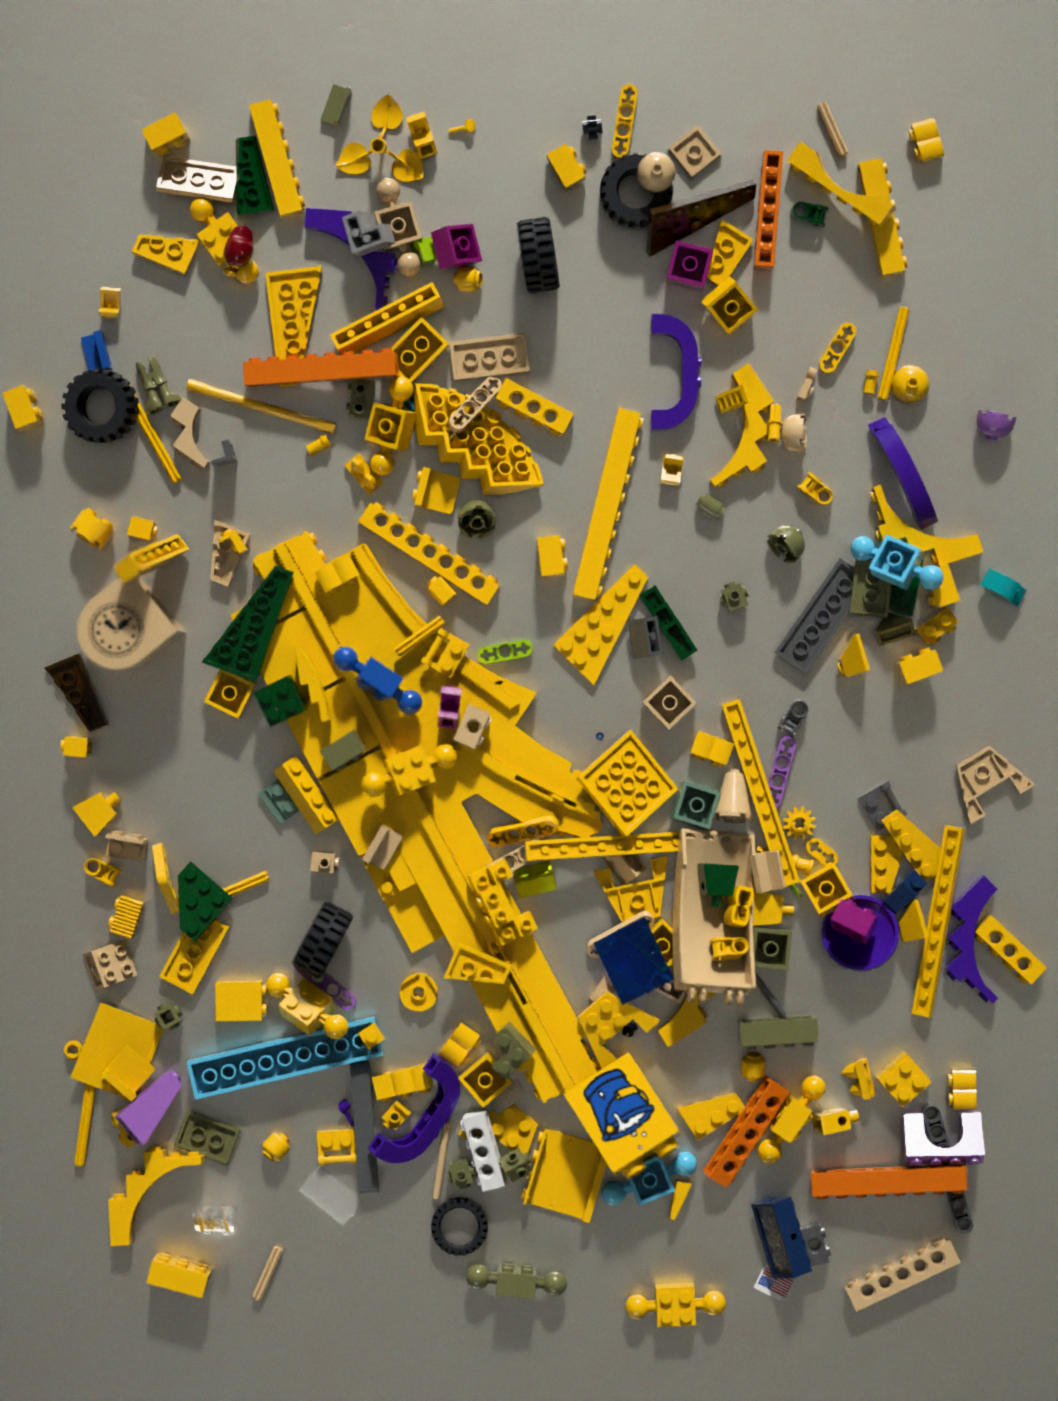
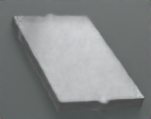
[299,1166,363,1225]

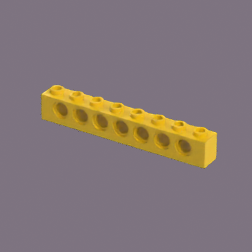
[358,502,500,605]

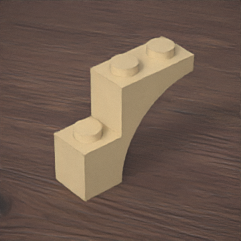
[170,397,210,469]

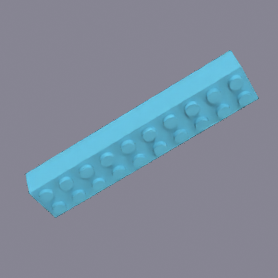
[186,1016,384,1100]

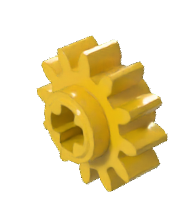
[782,806,816,840]

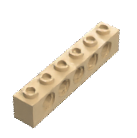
[845,1238,961,1312]

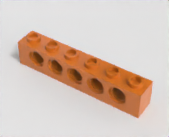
[753,150,783,270]
[703,1075,790,1188]

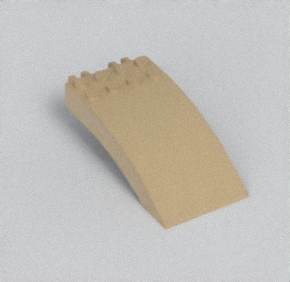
[673,828,756,1006]

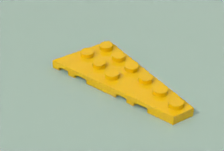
[265,266,323,388]
[554,564,648,685]

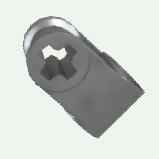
[777,700,808,737]

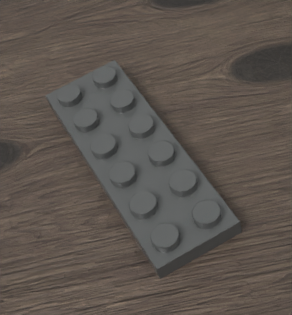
[774,558,854,675]

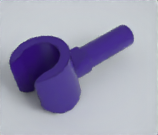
[339,1099,354,1127]

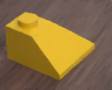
[837,633,870,677]
[897,898,928,942]

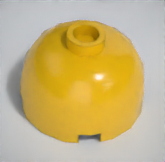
[891,365,930,404]

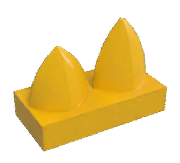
[344,453,384,495]
[841,1058,876,1100]

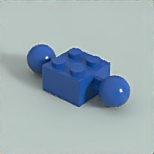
[333,647,422,715]

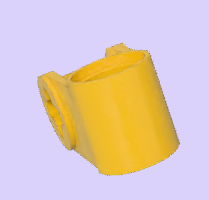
[796,472,833,506]
[84,857,123,887]
[710,937,749,961]

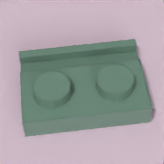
[258,779,299,824]

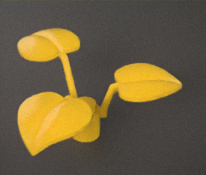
[336,94,424,182]

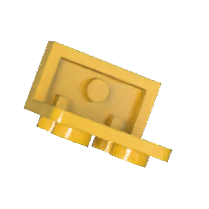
[412,467,460,514]
[102,1045,155,1102]

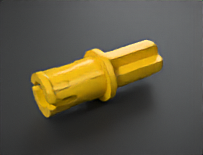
[767,404,782,443]

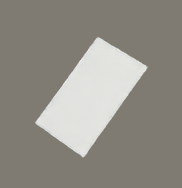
[490,1078,527,1114]

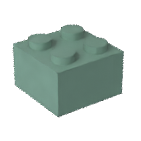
[669,781,721,830]

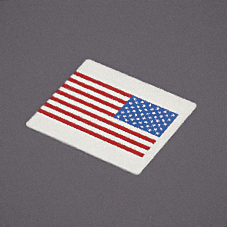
[753,1261,795,1302]

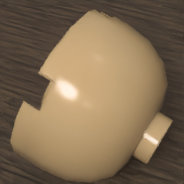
[637,152,676,192]
[780,414,807,452]

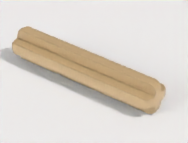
[817,102,848,157]
[252,1246,283,1301]

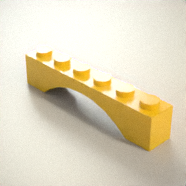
[787,141,896,227]

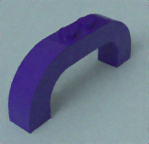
[651,314,702,431]
[368,1053,460,1163]

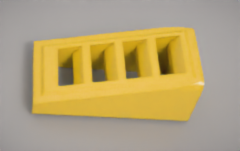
[715,384,751,414]
[669,1179,692,1220]

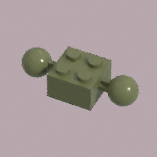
[466,1263,567,1299]

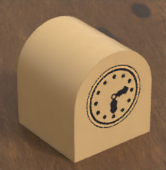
[77,577,186,671]

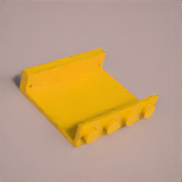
[520,1127,607,1223]

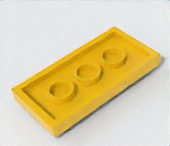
[159,920,229,995]

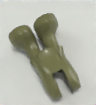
[136,355,181,415]

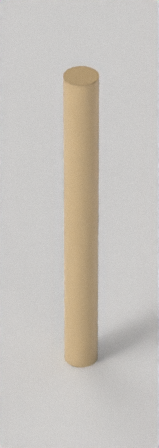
[432,1122,451,1199]

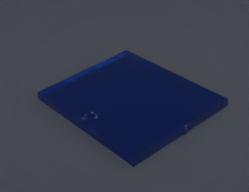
[593,917,674,1005]

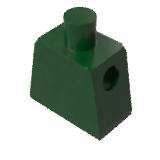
[698,863,739,907]

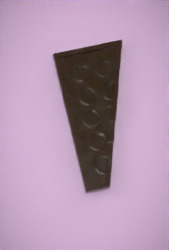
[646,179,756,257]

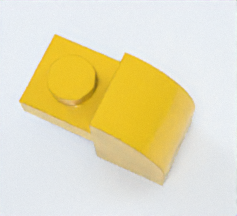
[406,112,438,159]

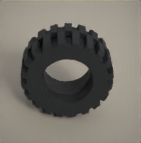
[600,153,673,230]
[517,217,560,294]
[61,369,139,443]
[292,902,353,979]

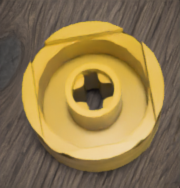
[69,507,114,551]

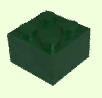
[253,675,308,727]

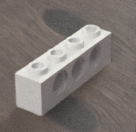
[461,1108,507,1192]

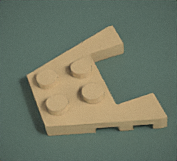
[956,745,1035,824]

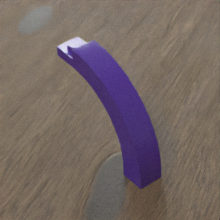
[868,417,938,530]

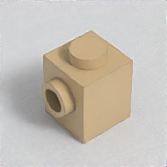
[310,851,339,873]

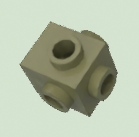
[719,581,749,612]
[154,1002,183,1031]
[499,1148,532,1183]
[447,1158,476,1189]

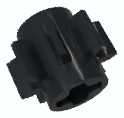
[582,115,603,140]

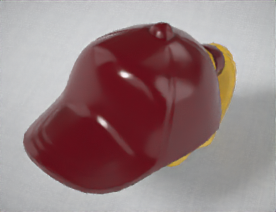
[223,225,254,278]

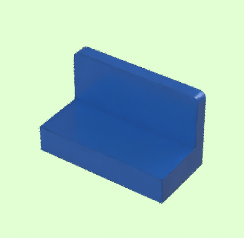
[81,330,113,371]

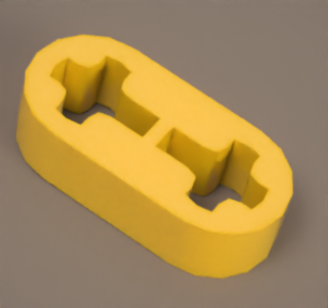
[805,838,838,866]

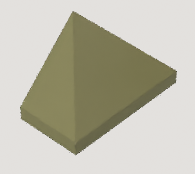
[875,613,915,646]

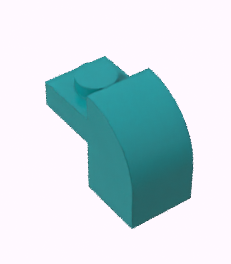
[980,568,1027,607]

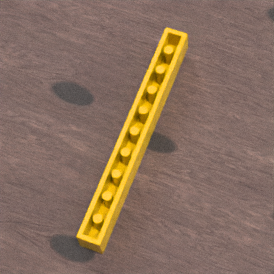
[573,408,643,601]

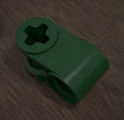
[790,201,829,227]

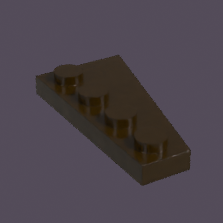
[44,653,109,732]

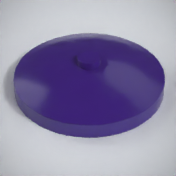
[822,895,899,972]

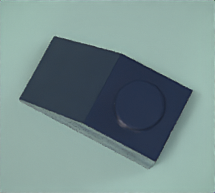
[882,870,928,914]

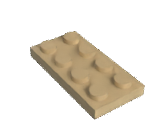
[156,156,236,203]
[449,333,530,381]

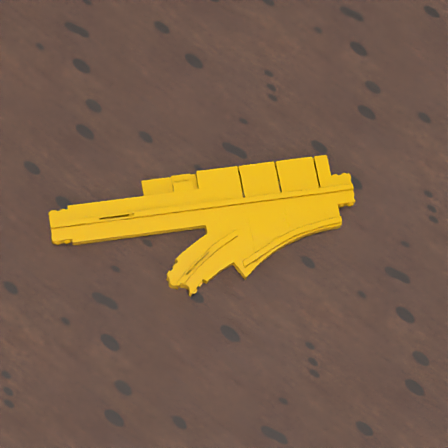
[231,530,603,1103]

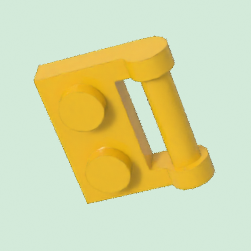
[421,628,470,678]
[317,1129,357,1167]

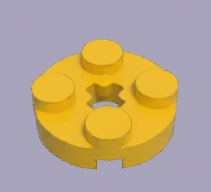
[400,973,438,1011]

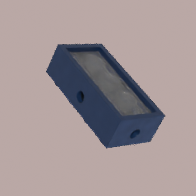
[751,1196,812,1279]

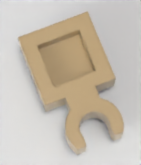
[797,367,817,401]

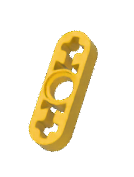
[819,323,856,374]

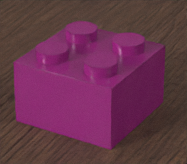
[431,224,482,270]
[666,241,713,290]
[831,899,877,945]

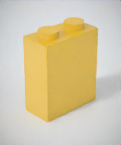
[215,981,267,1021]

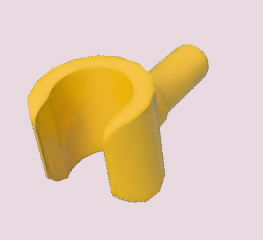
[449,119,476,134]

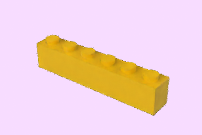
[249,99,305,219]
[857,158,908,278]
[330,282,445,355]
[113,534,189,583]

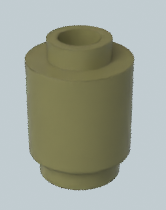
[696,494,725,521]

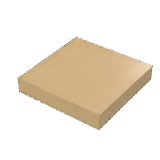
[668,125,722,180]

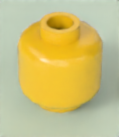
[453,266,483,291]
[741,1052,766,1082]
[262,1133,290,1162]

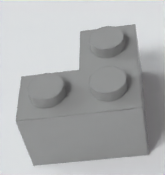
[342,211,395,256]

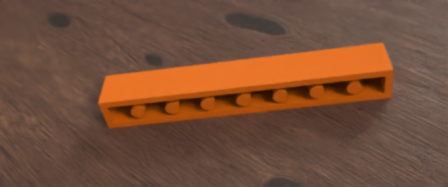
[243,348,399,387]
[811,1164,968,1199]

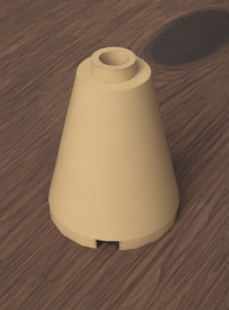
[713,769,752,823]

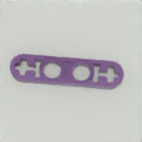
[768,736,796,808]
[295,968,356,1010]

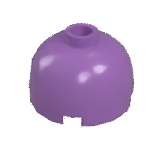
[976,409,1016,441]

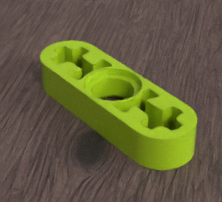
[478,640,533,664]

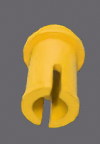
[863,369,880,394]
[306,435,331,456]

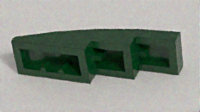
[639,585,698,661]

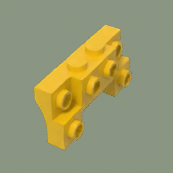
[467,859,538,946]

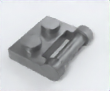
[858,781,907,831]

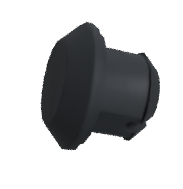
[622,1022,638,1037]

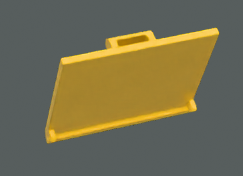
[70,1002,164,1100]

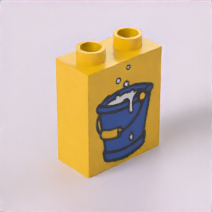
[564,1052,681,1180]

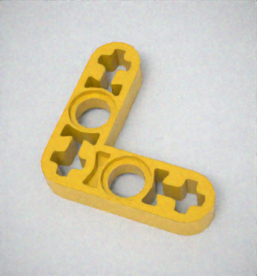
[152,843,179,914]

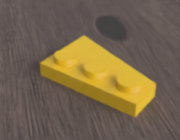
[706,219,754,286]
[132,234,200,275]
[870,835,903,893]
[444,942,512,984]
[677,1093,744,1140]

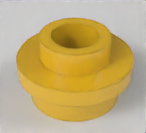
[64,1040,82,1060]

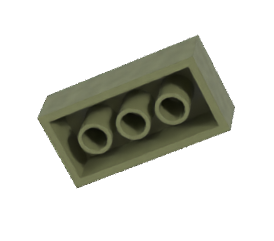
[737,1015,819,1050]

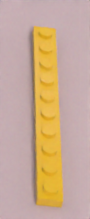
[722,699,800,886]
[911,825,965,1018]
[524,830,714,861]

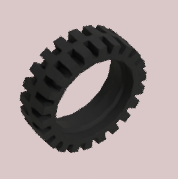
[431,1197,488,1256]

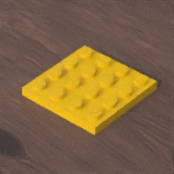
[576,730,678,838]

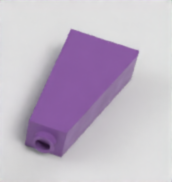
[114,1070,182,1146]

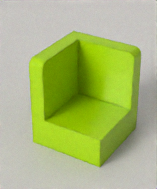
[410,236,437,263]

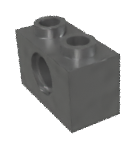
[800,1222,831,1267]

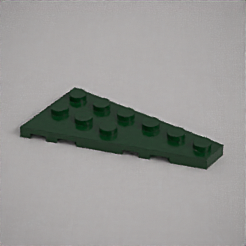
[201,566,294,682]

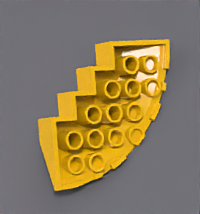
[414,383,544,496]

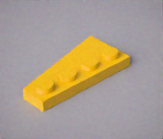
[881,809,941,881]

